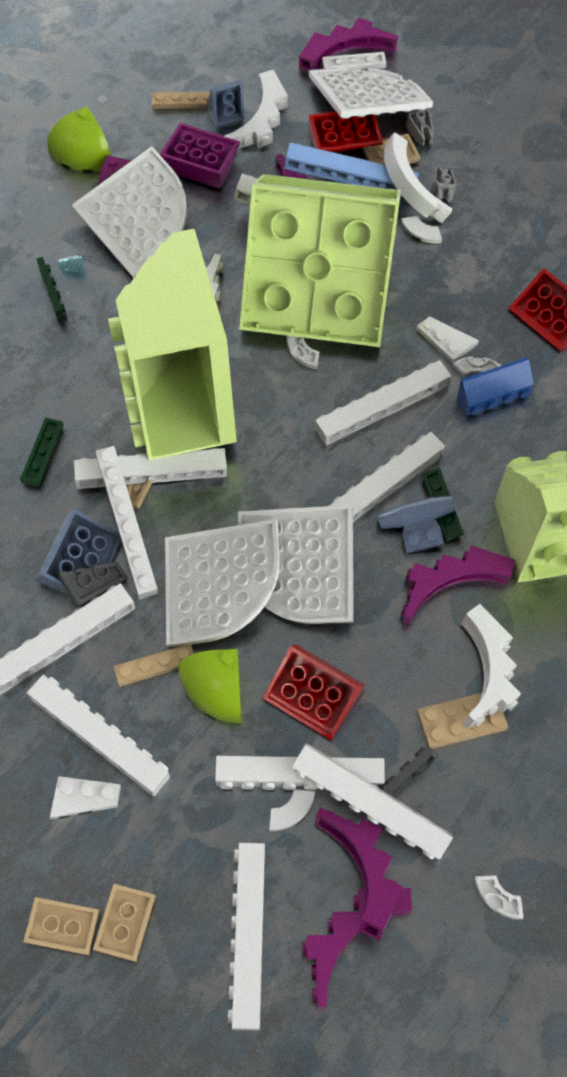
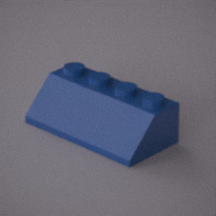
[457,357,534,416]

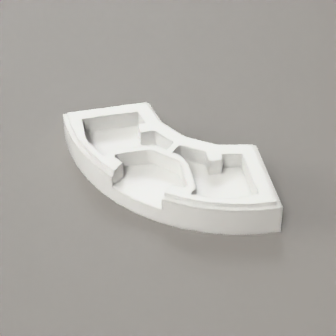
[401,216,442,244]
[286,335,319,369]
[452,356,501,378]
[269,790,315,831]
[474,875,524,920]

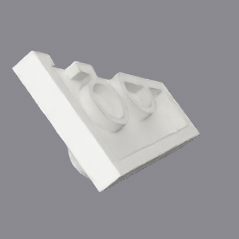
[416,317,479,363]
[50,776,121,820]

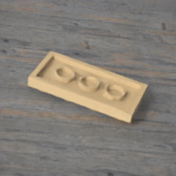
[417,693,508,749]

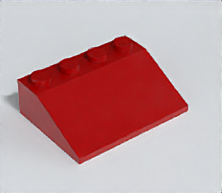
[308,111,383,152]
[508,268,567,351]
[263,644,365,740]

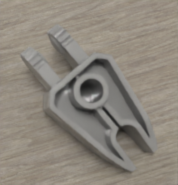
[406,109,433,146]
[430,165,457,202]

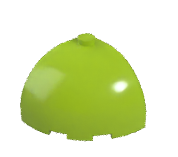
[47,106,111,172]
[178,649,242,723]

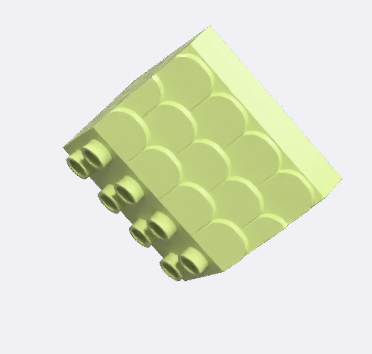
[239,174,401,347]
[108,229,237,460]
[494,451,567,583]

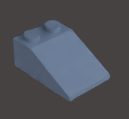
[207,79,244,127]

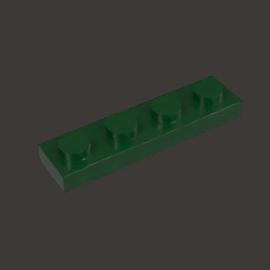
[36,257,66,322]
[20,417,64,487]
[422,467,465,541]

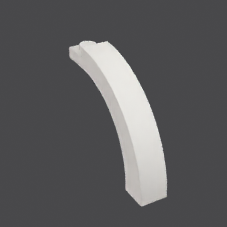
[384,132,452,223]

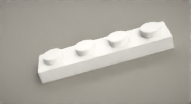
[322,52,386,70]

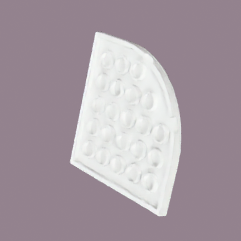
[309,67,433,118]
[72,146,187,279]
[238,505,353,624]
[165,519,280,648]

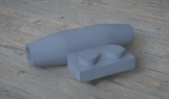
[378,496,456,554]

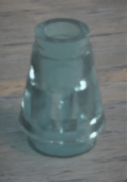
[58,254,85,272]

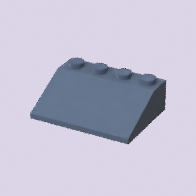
[35,509,121,602]

